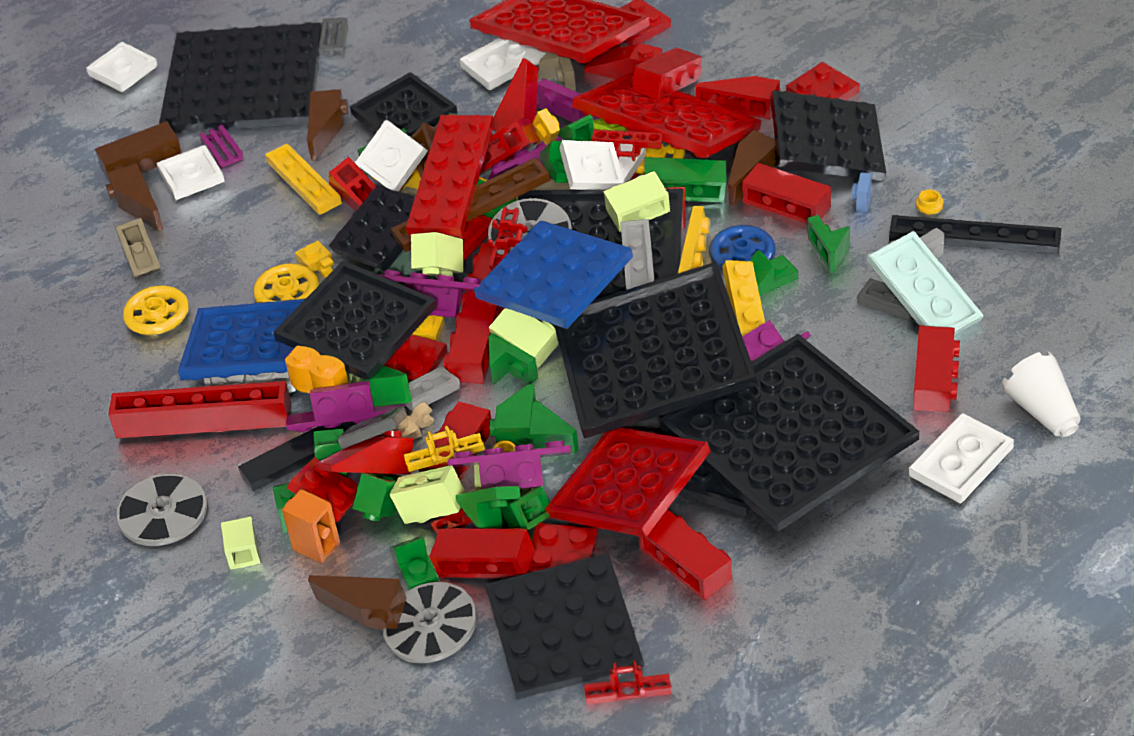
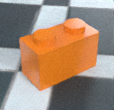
[282,489,340,564]

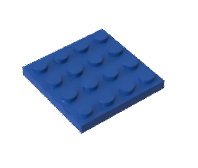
[474,220,633,329]
[178,299,305,381]

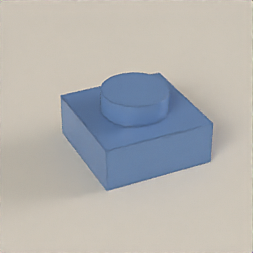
[852,173,872,212]

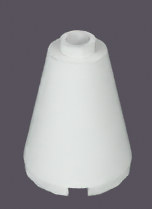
[1001,351,1081,437]

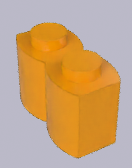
[285,346,349,393]

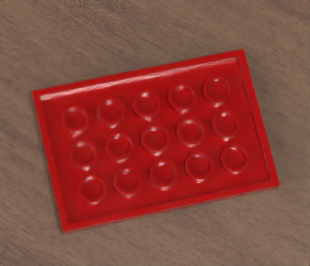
[470,0,650,63]
[572,73,762,158]

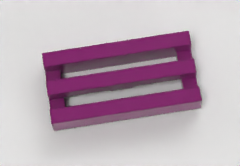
[199,125,244,169]

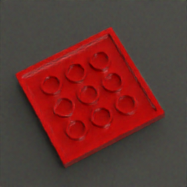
[545,428,711,538]

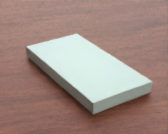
[867,231,983,335]

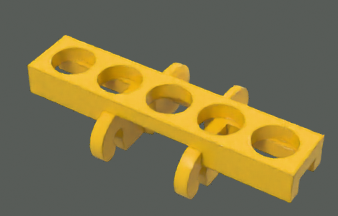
[404,426,485,472]

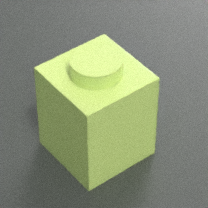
[221,516,261,570]

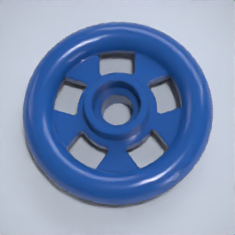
[709,225,776,270]

